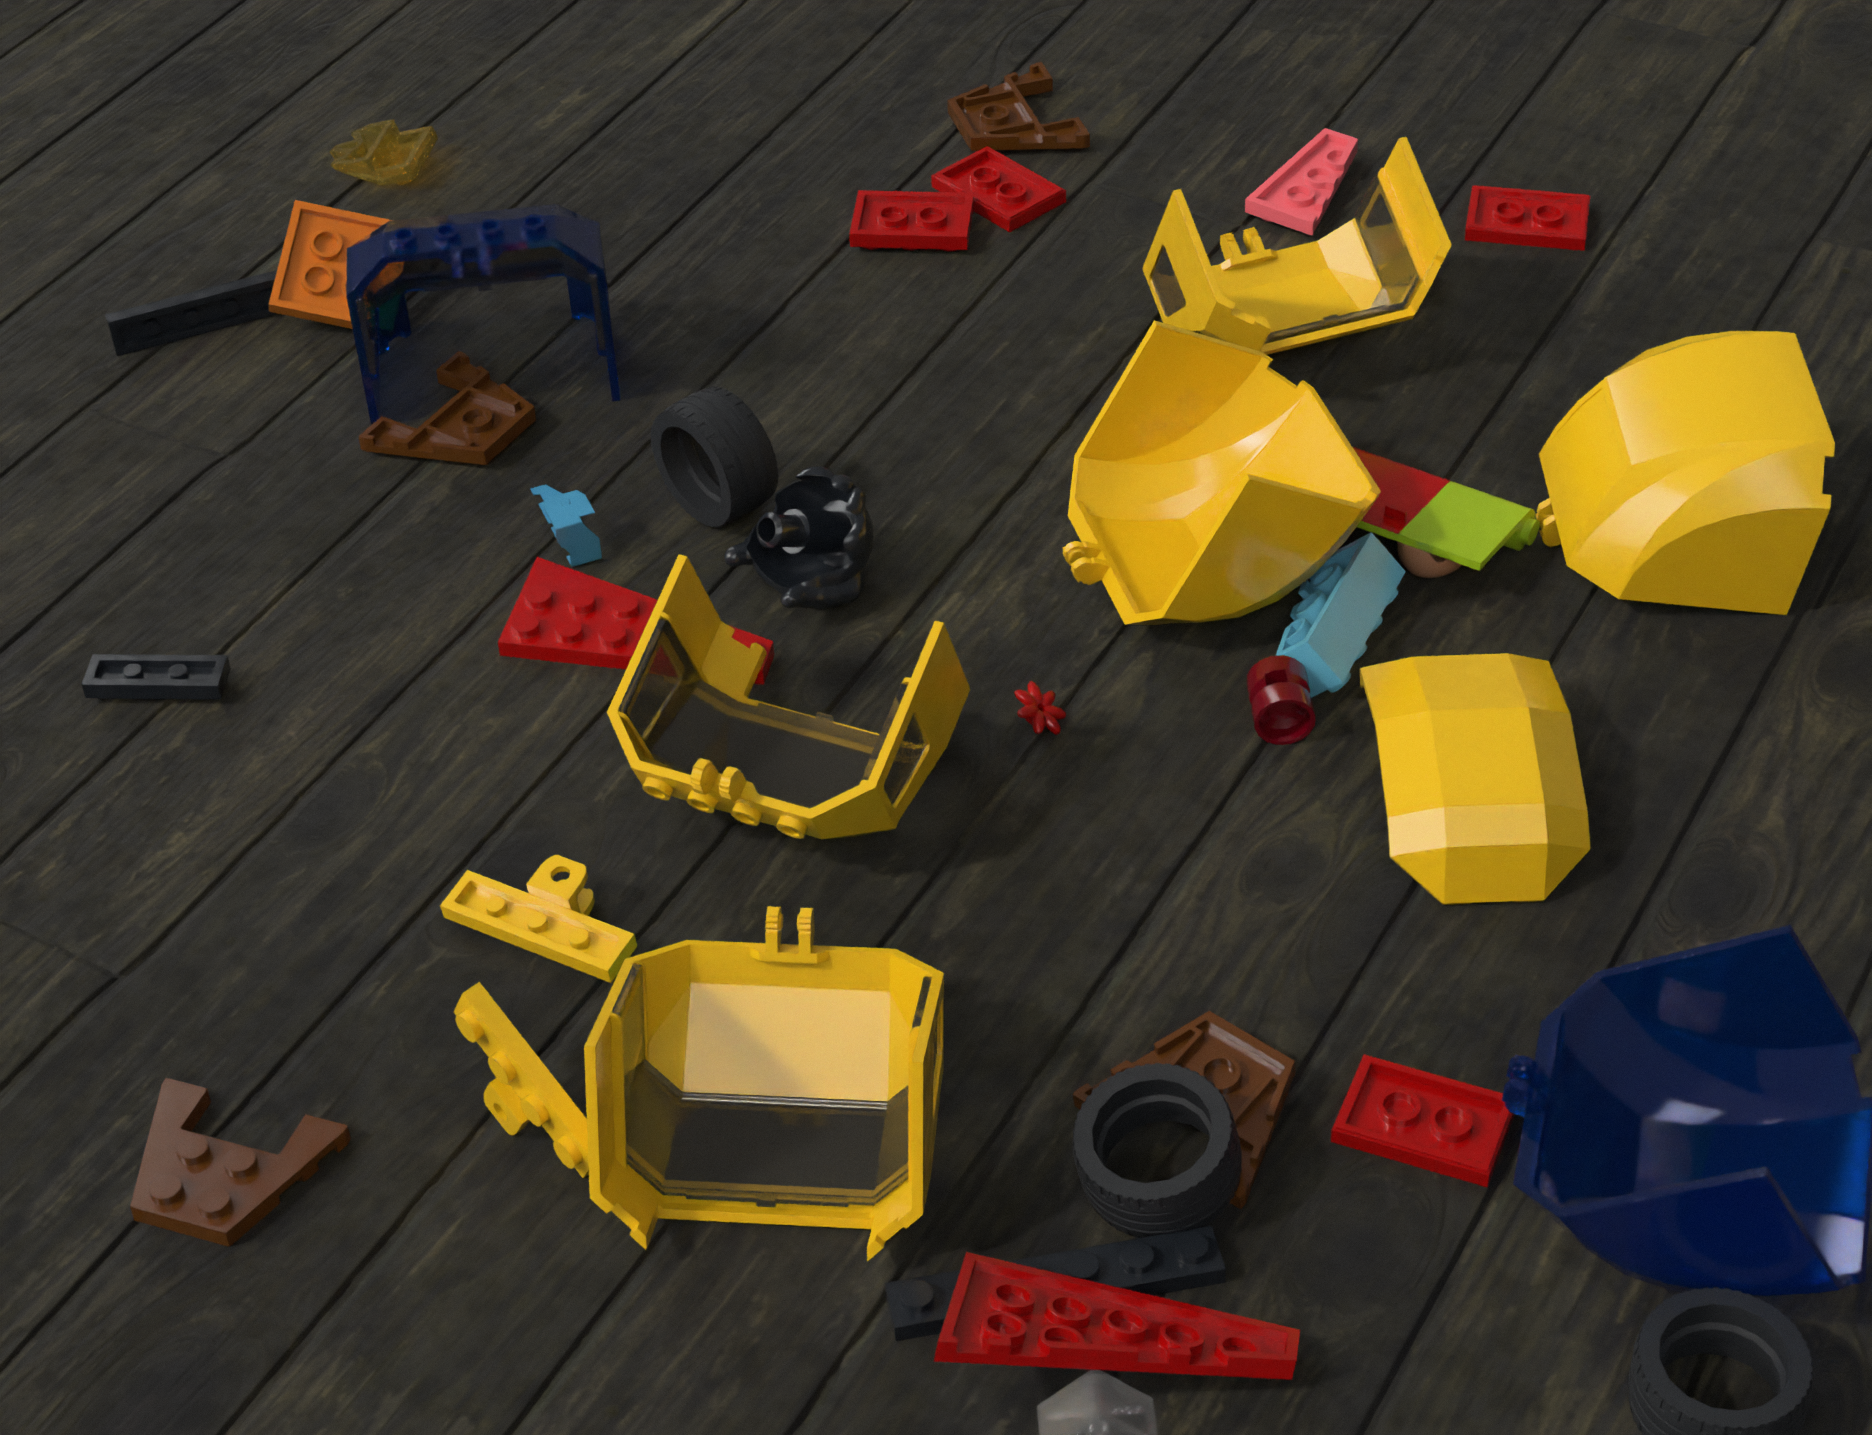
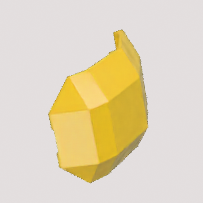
[1359,653,1591,905]

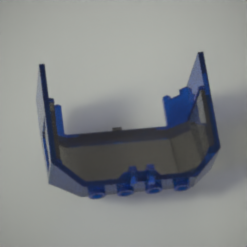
[346,204,620,425]

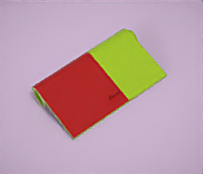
[1353,447,1540,571]

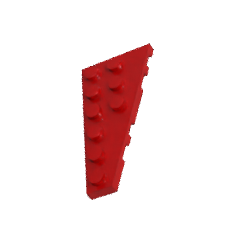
[498,557,775,685]
[934,1252,1300,1380]

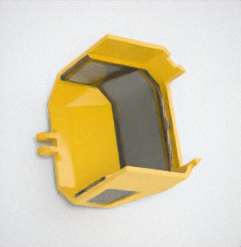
[1142,137,1452,355]
[607,554,970,839]
[584,906,944,1262]

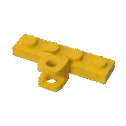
[440,855,637,983]
[454,982,589,1178]

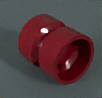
[1247,655,1316,745]

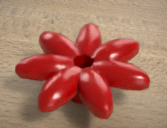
[1014,681,1066,735]

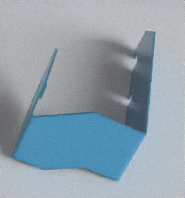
[530,484,602,567]

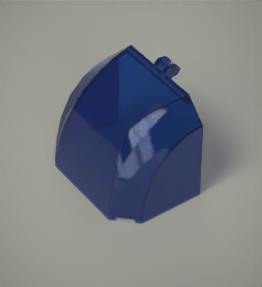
[1502,925,1872,1297]

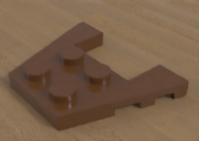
[947,62,1090,151]
[358,351,536,465]
[1073,1011,1296,1209]
[130,1078,351,1247]

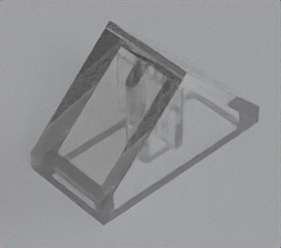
[1037,1370,1157,1435]

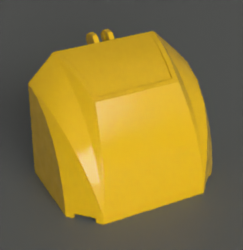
[1062,320,1381,625]
[1535,331,1835,615]

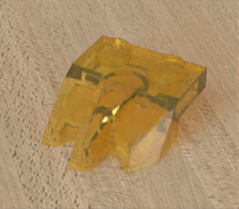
[329,119,438,185]

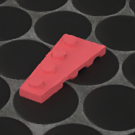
[1245,128,1358,236]

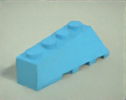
[1275,532,1406,698]

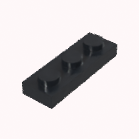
[82,654,231,700]

